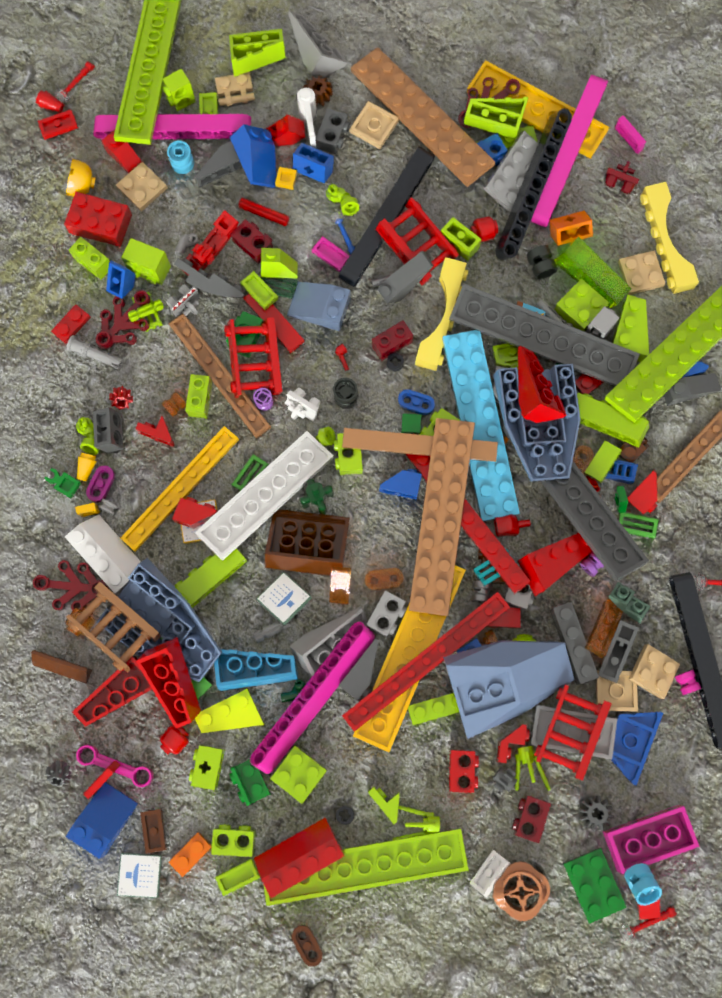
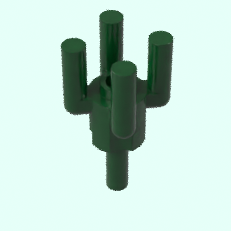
[300,479,334,515]

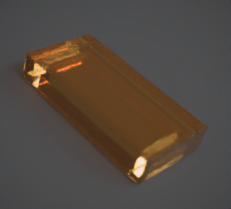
[329,566,352,604]

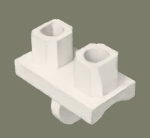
[285,388,321,421]

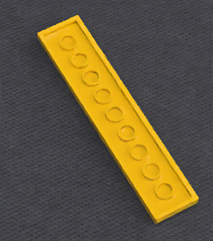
[353,565,466,752]

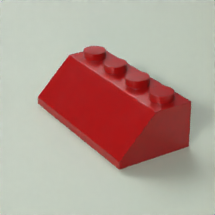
[254,817,345,898]

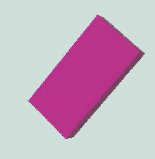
[615,115,646,154]
[311,236,350,272]

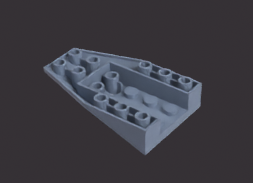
[493,364,580,481]
[97,558,222,682]
[443,640,574,739]

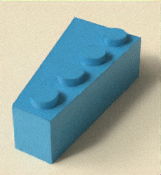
[214,649,298,691]

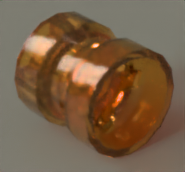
[161,391,186,417]

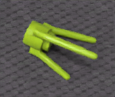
[515,746,550,791]
[392,805,440,840]

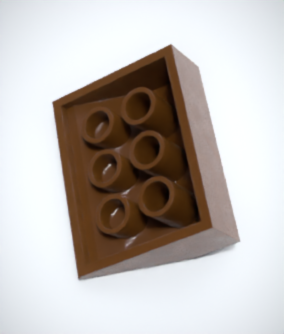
[265,509,350,577]

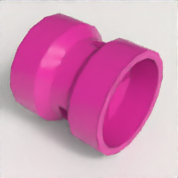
[675,669,701,695]

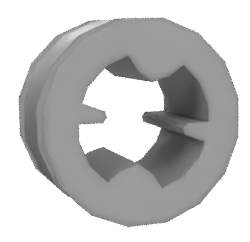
[98,499,118,515]

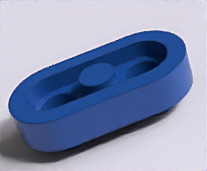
[398,389,435,415]

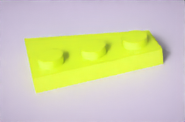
[195,689,265,733]

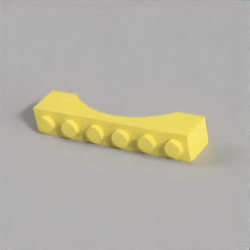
[640,182,699,294]
[415,257,469,371]

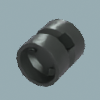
[526,245,558,280]
[333,378,358,409]

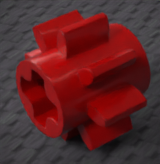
[192,243,215,266]
[109,386,133,410]

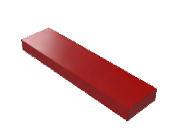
[243,294,305,353]

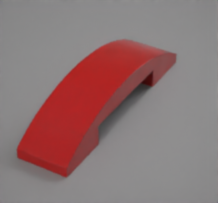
[181,210,239,276]

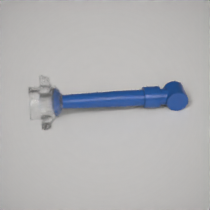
[329,211,355,255]

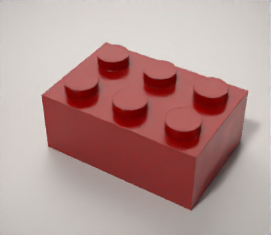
[64,192,132,247]

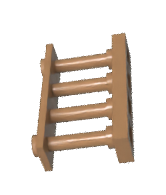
[66,582,161,673]

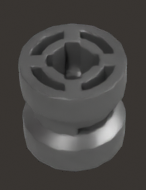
[471,581,492,603]

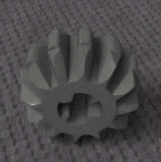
[578,796,614,831]

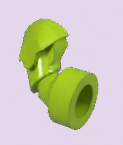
[326,184,359,216]
[76,417,99,455]

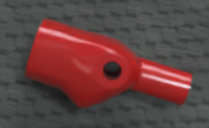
[494,514,531,537]

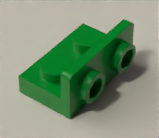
[229,759,270,806]

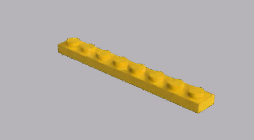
[120,426,239,552]

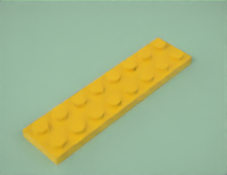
[467,60,610,159]

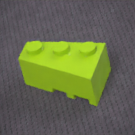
[229,29,286,77]
[464,97,528,139]

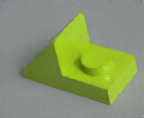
[368,786,400,824]

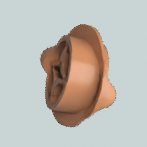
[493,862,550,921]

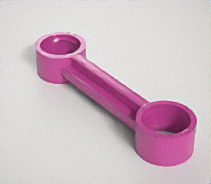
[76,745,154,787]

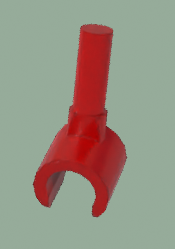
[335,344,349,371]

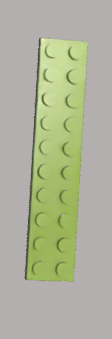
[114,0,181,144]
[605,286,722,423]
[263,828,469,906]

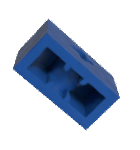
[293,143,334,183]

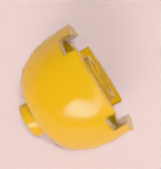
[66,159,96,197]

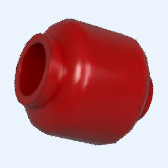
[470,216,498,242]
[160,725,189,755]

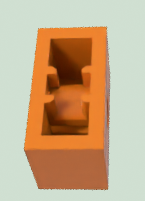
[549,211,593,246]

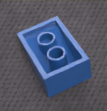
[230,124,276,188]
[65,782,139,859]

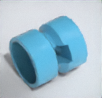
[167,140,194,174]
[624,863,662,905]

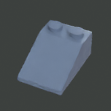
[287,282,351,331]

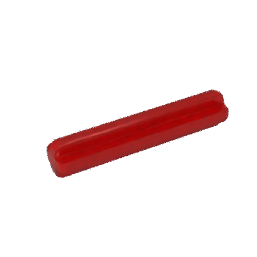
[238,198,290,226]

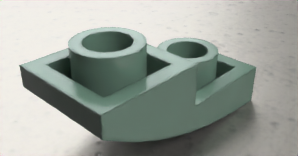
[609,582,651,623]

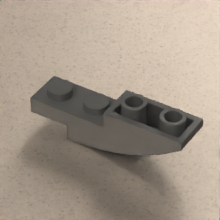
[174,258,246,298]

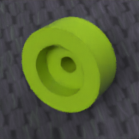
[316,426,336,447]

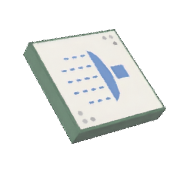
[256,572,312,626]
[117,853,162,898]

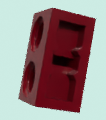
[230,219,273,264]
[371,320,413,361]
[512,795,551,844]

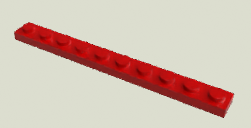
[405,433,530,594]
[342,592,510,732]

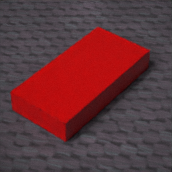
[84,760,120,800]

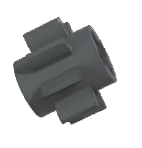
[45,761,71,786]
[492,767,517,792]

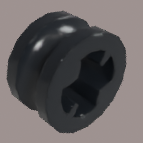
[387,353,404,372]
[336,806,354,825]

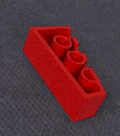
[518,533,592,596]
[136,637,201,729]
[72,656,152,727]

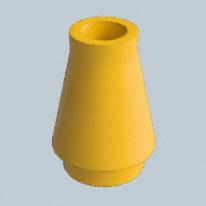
[76,452,97,481]

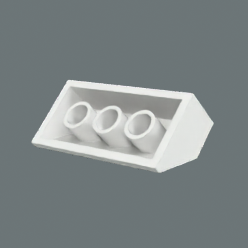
[65,515,141,596]

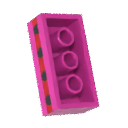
[602,805,700,874]

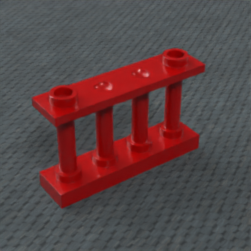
[376,198,459,286]
[224,317,283,398]
[534,685,612,781]

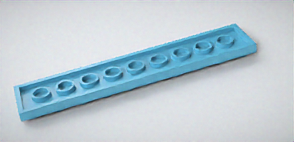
[442,330,520,521]

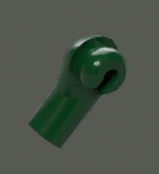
[281,679,306,703]

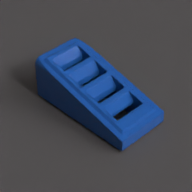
[605,460,638,485]

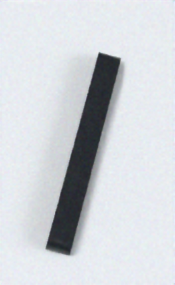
[495,109,572,260]
[338,146,435,287]
[669,572,722,749]

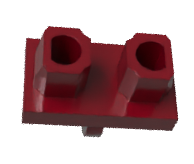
[605,161,639,195]

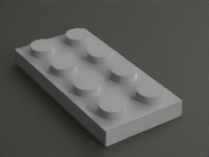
[483,131,548,212]
[531,705,617,760]

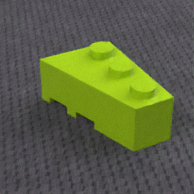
[611,295,649,362]

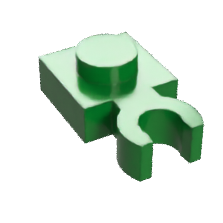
[44,468,81,499]

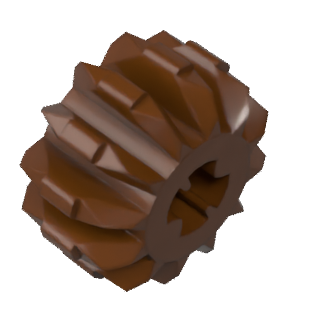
[303,75,333,107]

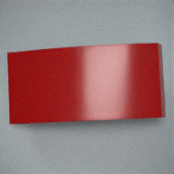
[487,608,521,629]

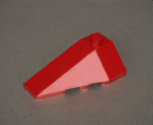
[518,346,567,423]

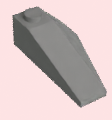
[288,11,348,77]
[289,607,368,678]

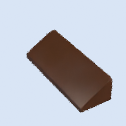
[31,650,92,683]

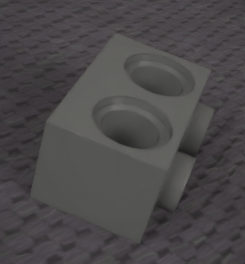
[315,108,350,154]
[93,407,123,453]

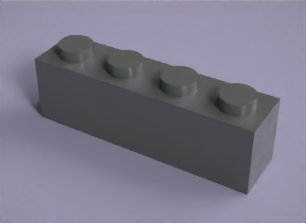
[550,602,599,685]

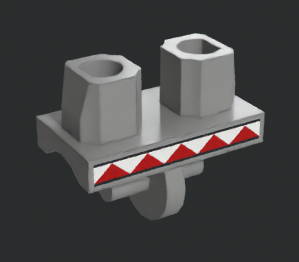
[166,284,201,318]

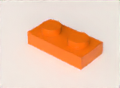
[168,832,212,877]

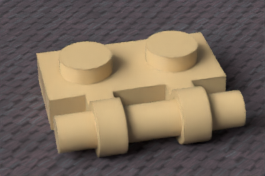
[215,72,255,107]

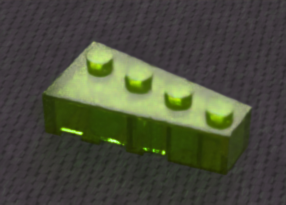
[554,237,632,308]

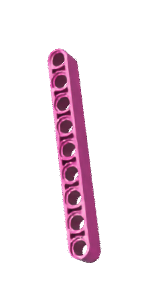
[531,74,608,228]
[93,114,252,139]
[250,622,375,774]

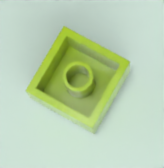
[121,238,171,285]
[554,279,609,332]
[270,746,328,804]

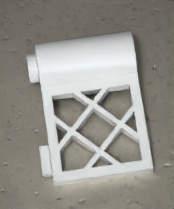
[297,88,317,148]

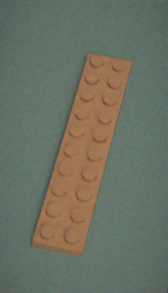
[351,47,495,187]
[409,418,475,616]

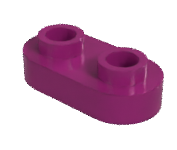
[86,465,115,503]

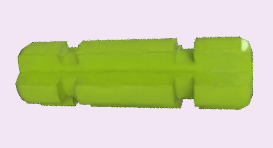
[128,299,164,322]

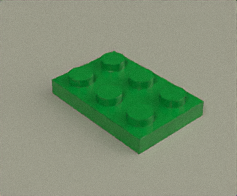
[563,848,627,924]

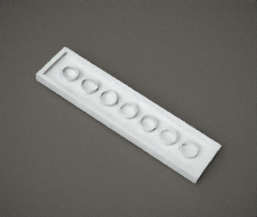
[195,431,334,561]

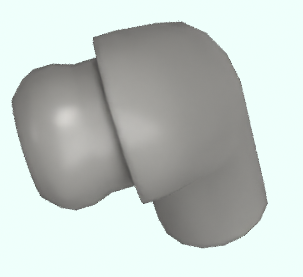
[174,233,198,256]

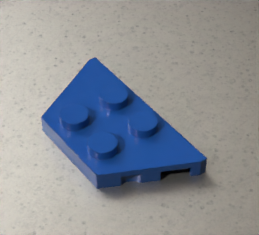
[610,712,663,786]

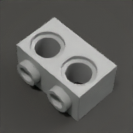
[366,590,407,638]

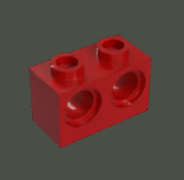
[449,750,479,793]

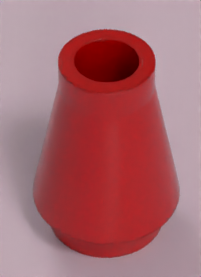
[36,90,64,113]

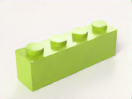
[577,393,649,448]
[174,548,247,609]

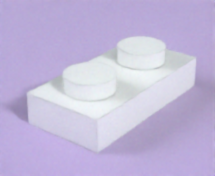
[469,850,511,898]

